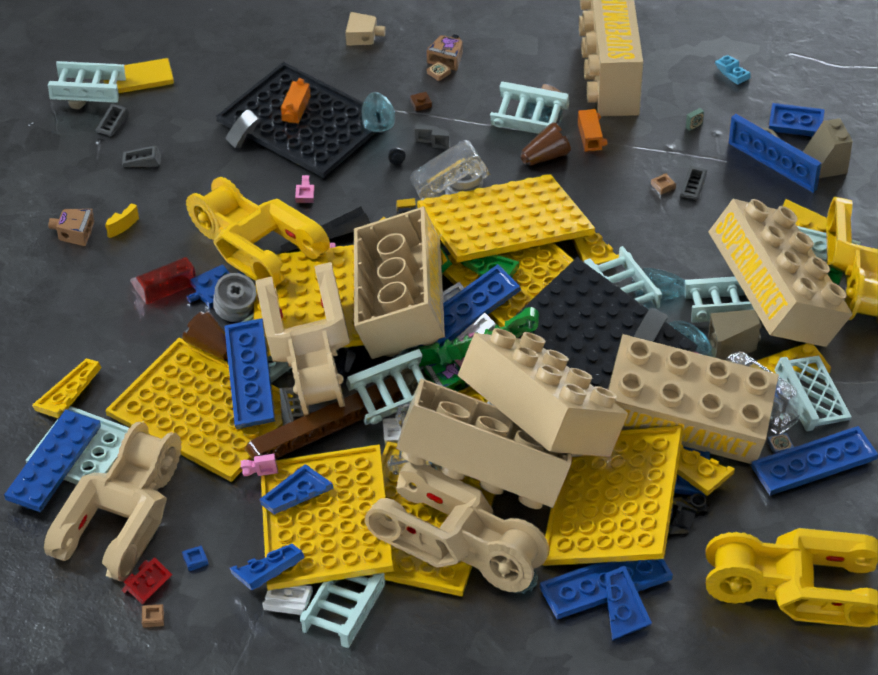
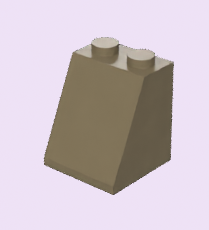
[803,118,853,178]
[708,309,763,362]

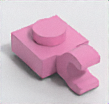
[295,175,315,203]

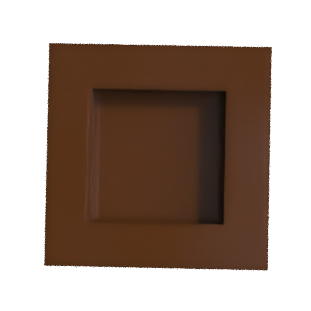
[410,92,432,111]

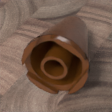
[520,122,571,166]
[182,310,228,361]

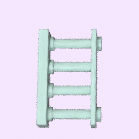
[48,61,126,103]
[490,81,569,134]
[584,246,662,308]
[684,277,759,323]
[346,349,425,425]
[300,573,385,648]

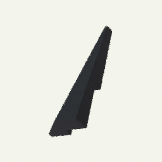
[280,206,371,253]

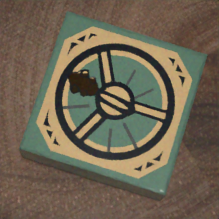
[686,108,704,131]

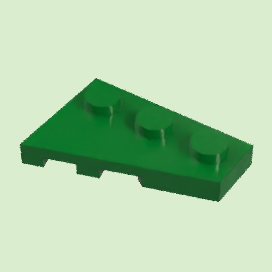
[461,255,519,278]

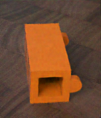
[281,78,310,124]
[578,109,608,152]

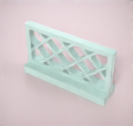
[774,356,852,432]

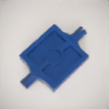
[187,264,245,309]

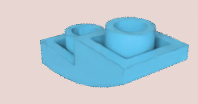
[715,55,751,85]

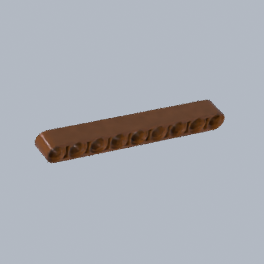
[245,378,404,461]

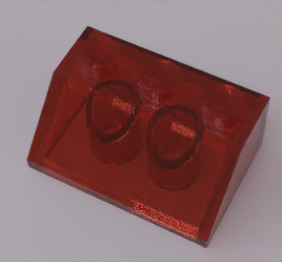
[130,257,196,305]

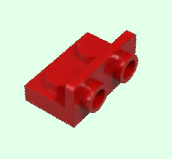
[122,557,172,605]

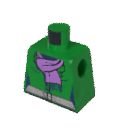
[423,361,465,392]

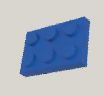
[769,103,825,137]

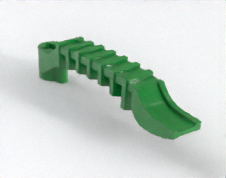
[409,307,539,367]

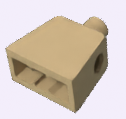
[346,12,386,45]

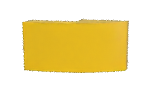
[105,203,139,238]

